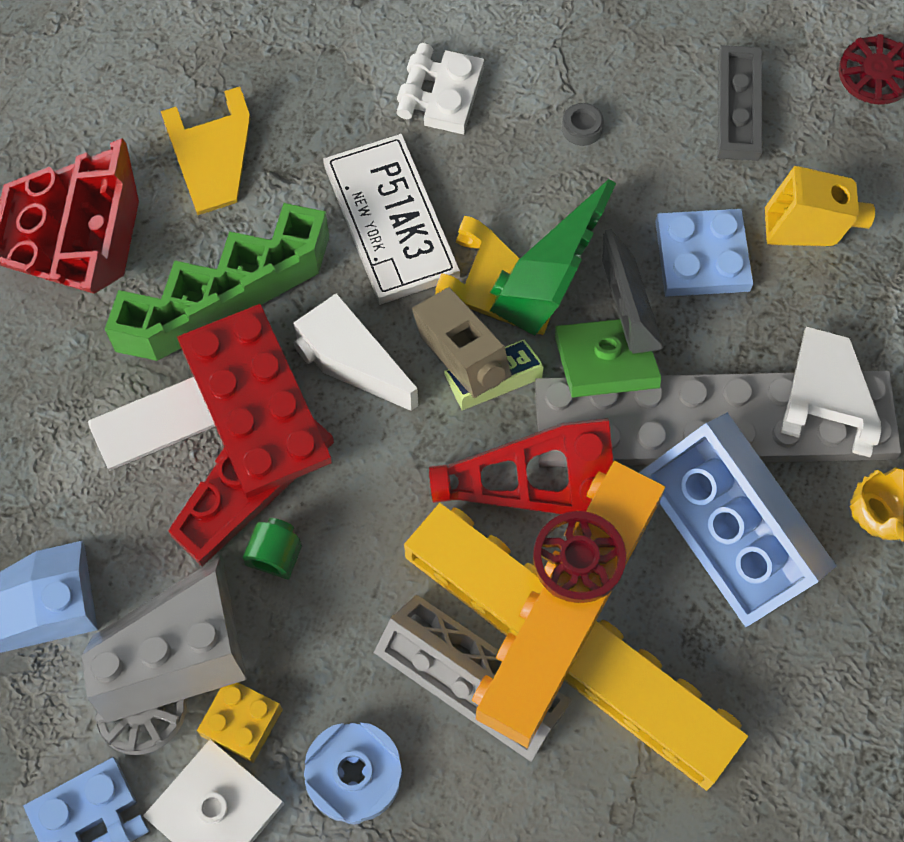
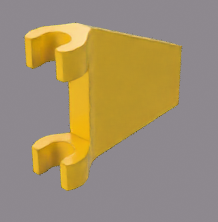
[161,86,251,215]
[435,216,550,335]

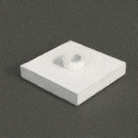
[143,739,284,842]

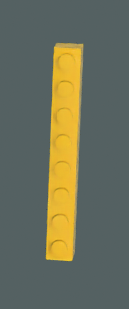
[404,502,748,791]

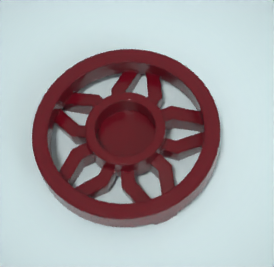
[533,511,626,603]

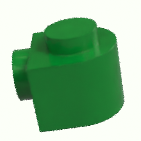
[243,518,302,580]

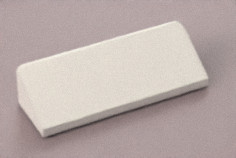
[88,377,215,471]

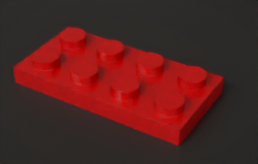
[177,304,332,499]

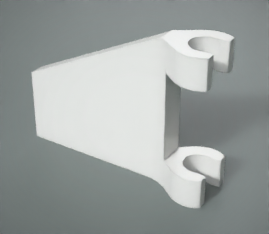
[781,327,881,457]

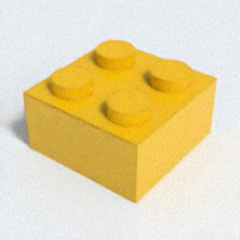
[197,683,283,763]

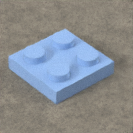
[655,209,753,297]

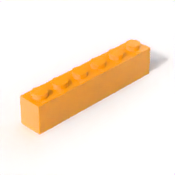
[472,460,666,748]

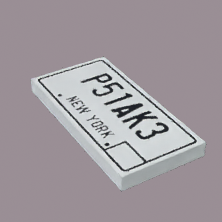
[323,134,460,305]

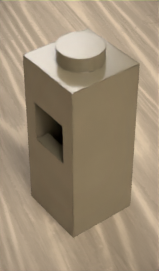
[412,287,512,398]

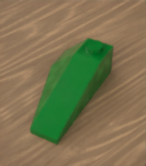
[490,179,616,336]

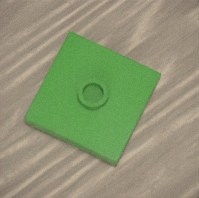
[555,319,661,397]

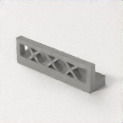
[374,594,573,762]

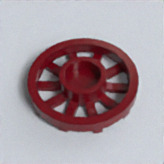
[839,34,904,105]

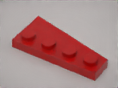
[168,418,334,567]

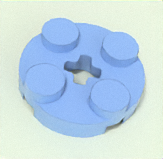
[304,722,403,825]

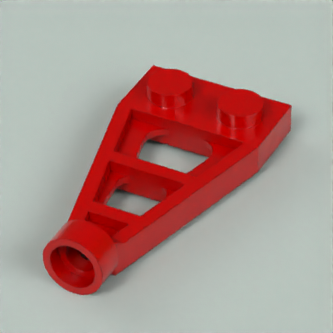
[429,418,613,514]

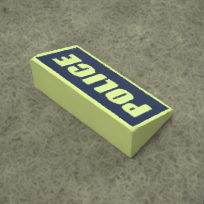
[444,340,544,411]

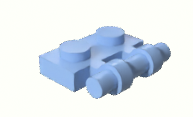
[23,757,150,842]

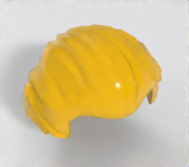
[850,467,904,542]

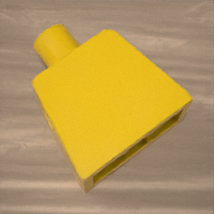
[765,166,875,246]

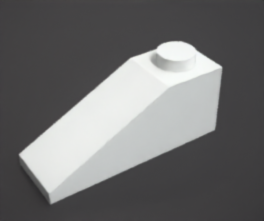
[293,293,418,411]

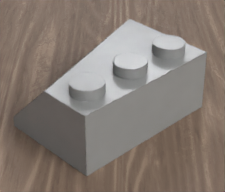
[81,556,247,723]

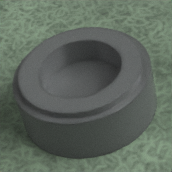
[562,103,604,146]

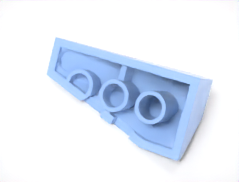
[0,541,98,653]

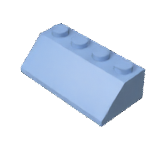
[639,412,837,627]

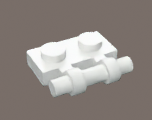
[396,43,484,135]

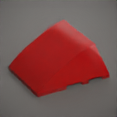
[0,138,139,294]

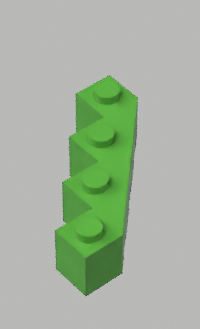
[105,203,329,361]

